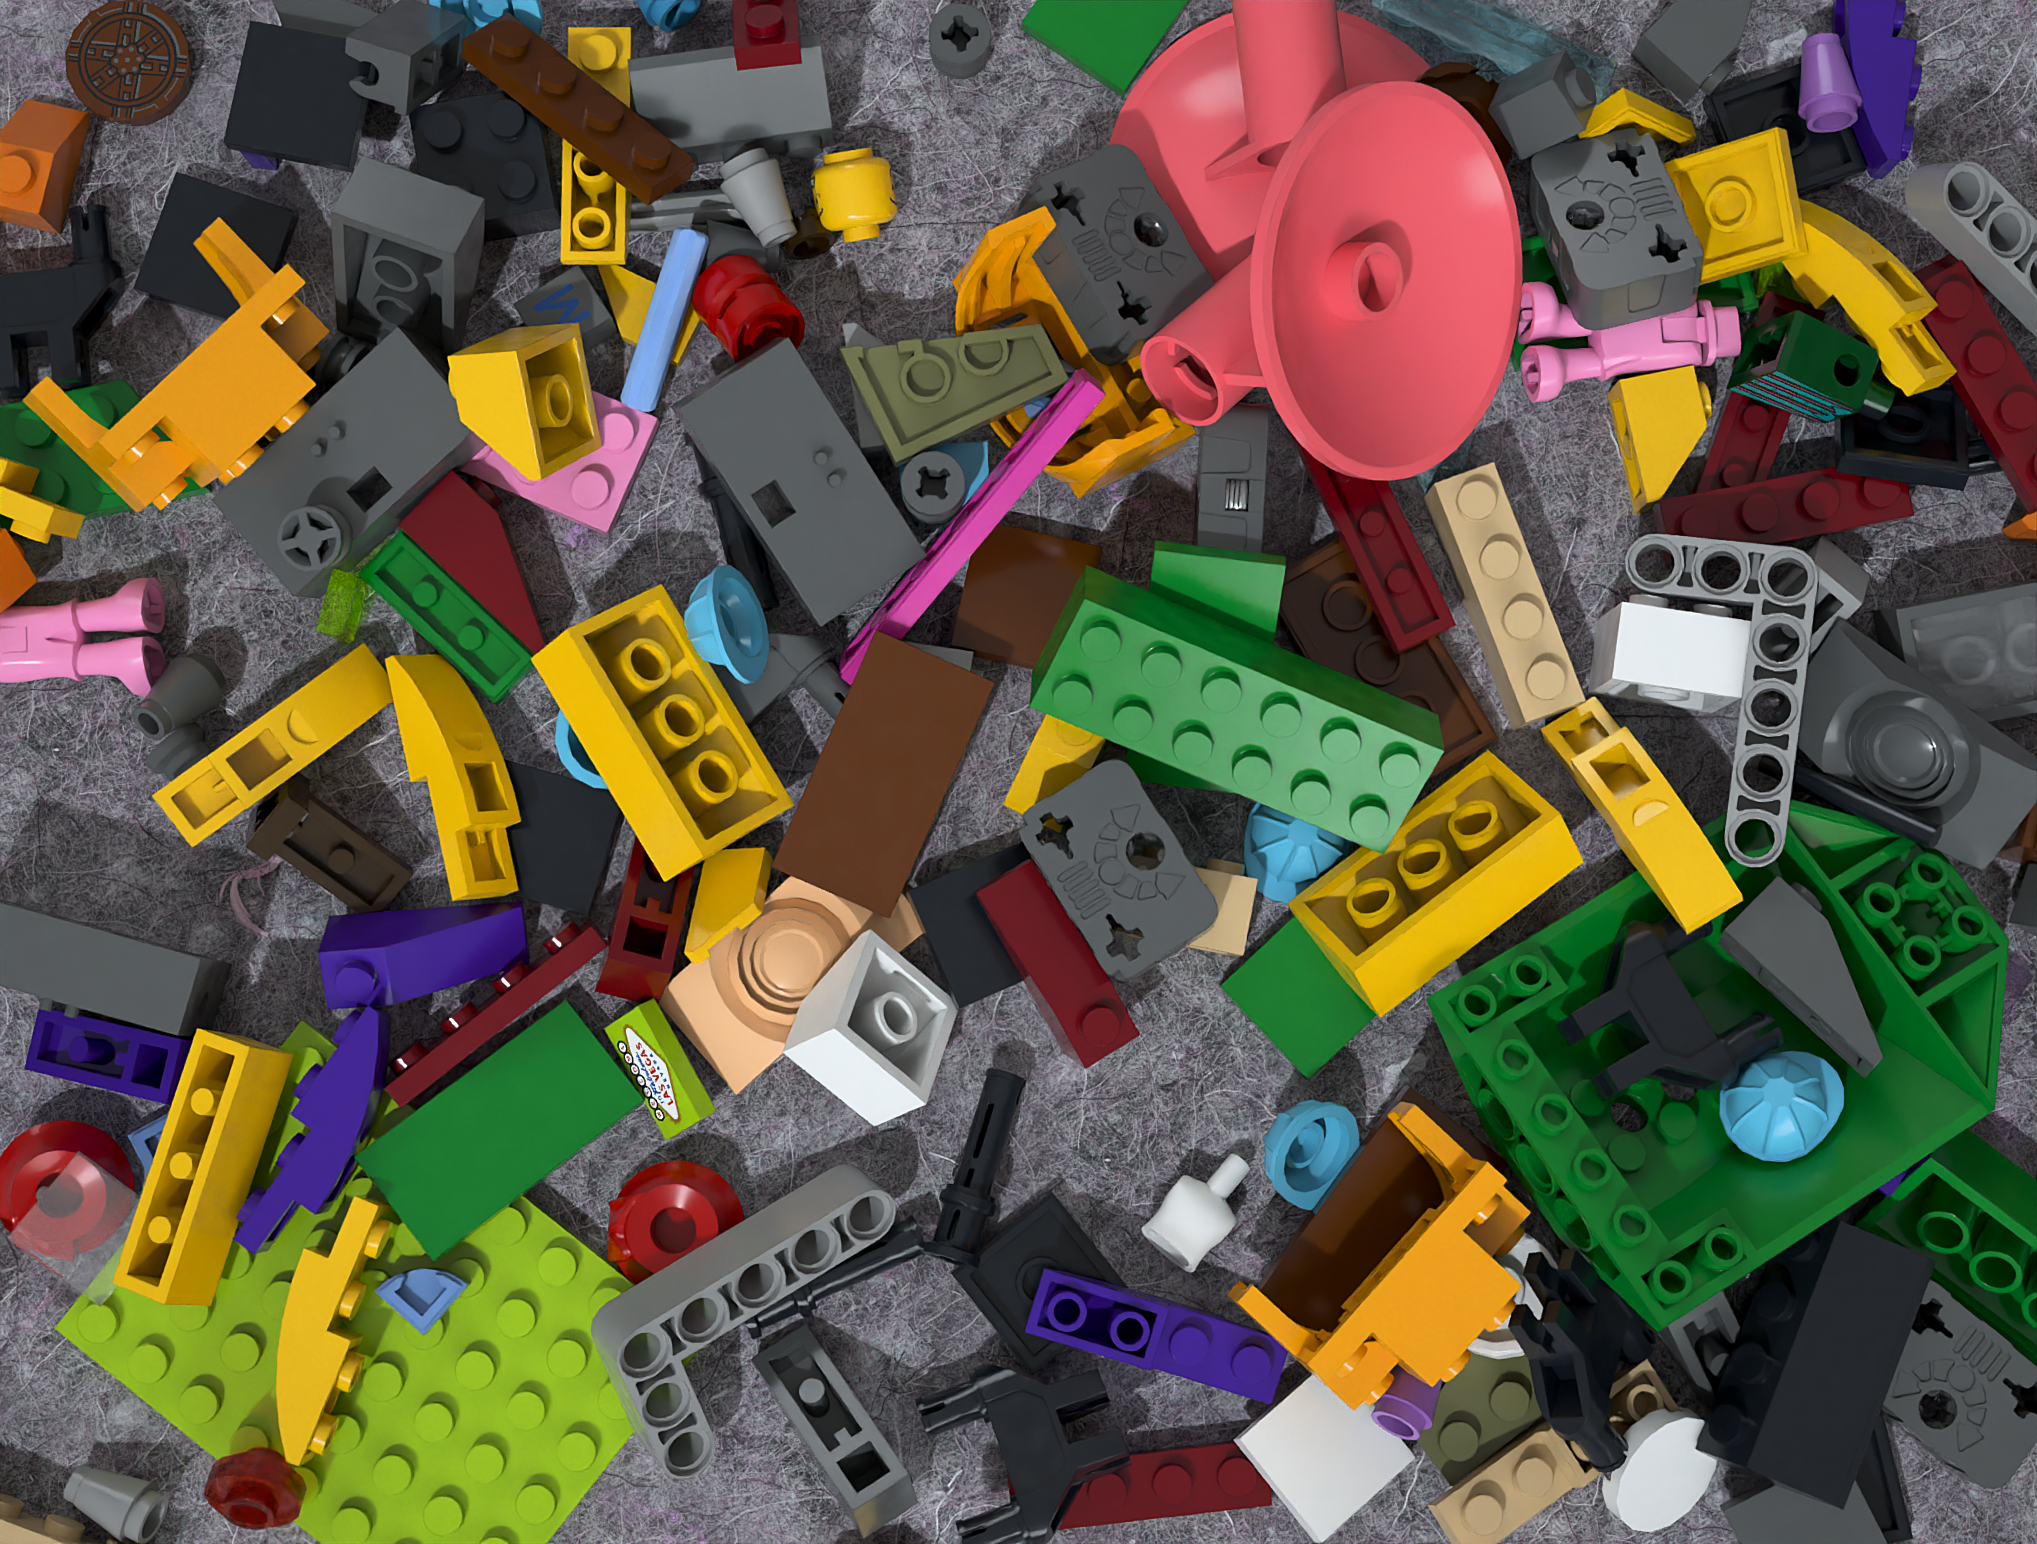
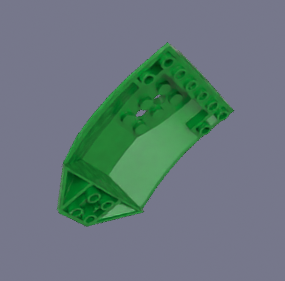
[1426,790,2009,1332]

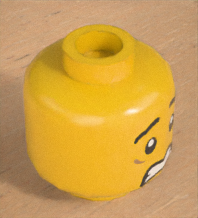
[811,147,898,243]

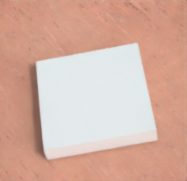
[1234,1372,1416,1543]

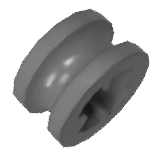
[314,332,370,387]

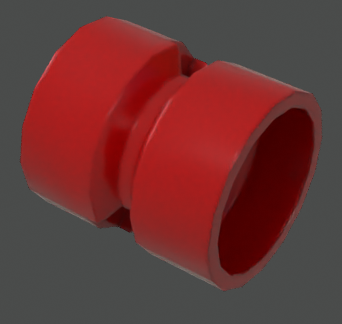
[692,254,805,363]

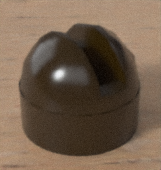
[783,205,835,260]

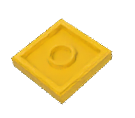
[1663,127,1808,286]

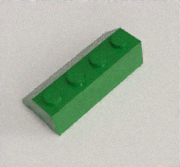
[1852,1128,2037,1366]

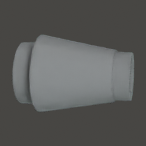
[719,148,797,248]
[63,1464,169,1544]

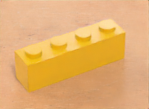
[112,1028,294,1306]

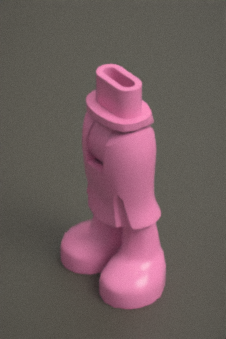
[1517,282,1741,402]
[0,577,167,697]

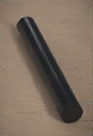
[1758,755,1943,850]

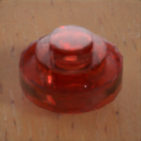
[204,1447,307,1530]

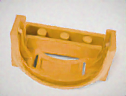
[952,206,1197,499]

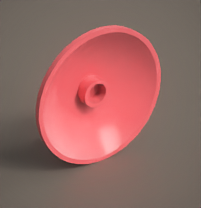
[1109,0,1431,284]
[1140,80,1523,481]

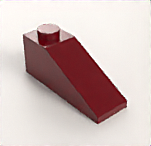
[398,470,550,654]
[595,834,695,1004]
[974,858,1140,1069]

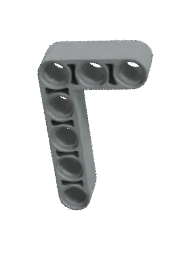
[1905,161,2037,337]
[1625,534,1818,867]
[591,1164,896,1479]

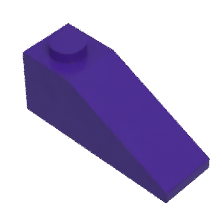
[318,901,530,1010]
[24,1009,194,1105]

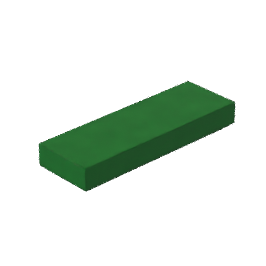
[358,529,535,706]

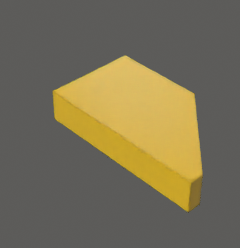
[1578,88,1698,146]
[597,265,703,368]
[684,847,773,964]

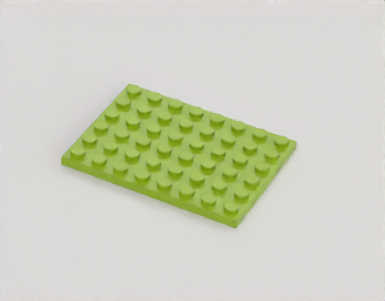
[54,1020,698,1544]

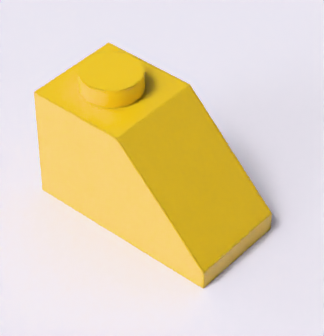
[1607,365,1712,514]
[1003,714,1107,834]

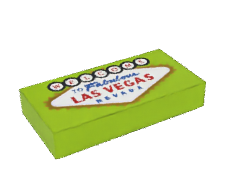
[604,998,716,1141]

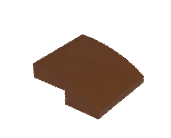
[950,524,1102,669]

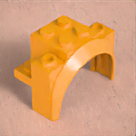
[23,217,330,513]
[1227,1102,1531,1411]

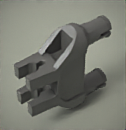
[713,633,851,730]

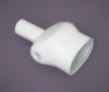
[1141,1153,1250,1272]

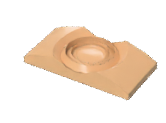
[659,876,923,1095]

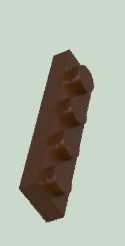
[461,12,695,206]

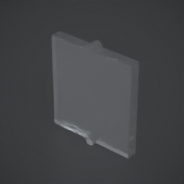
[7,1151,140,1307]

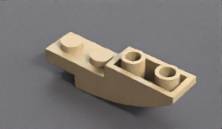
[1427,1359,1679,1544]

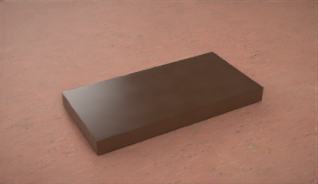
[1278,539,1499,779]
[771,629,995,919]
[1256,1085,1509,1333]

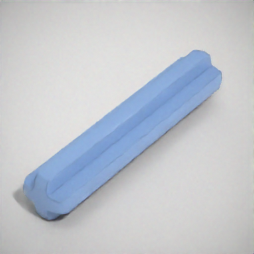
[620,227,709,412]

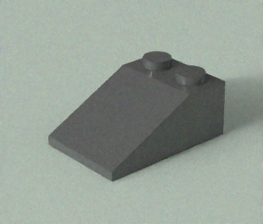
[331,155,485,366]

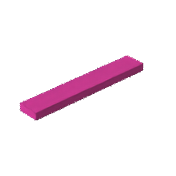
[839,368,1105,685]

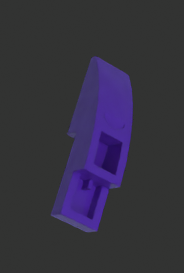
[1831,0,1922,179]
[233,1006,391,1254]
[1024,1267,1288,1405]

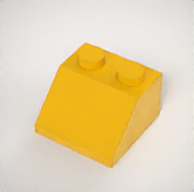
[447,322,602,481]

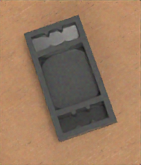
[1774,619,2037,871]

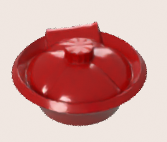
[0,1120,134,1261]
[607,1160,745,1285]

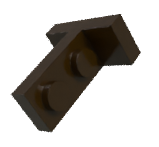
[245,772,413,913]

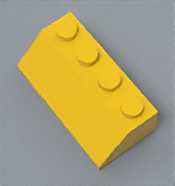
[531,583,794,882]
[1287,750,1584,1018]

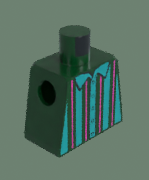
[1726,310,1895,424]

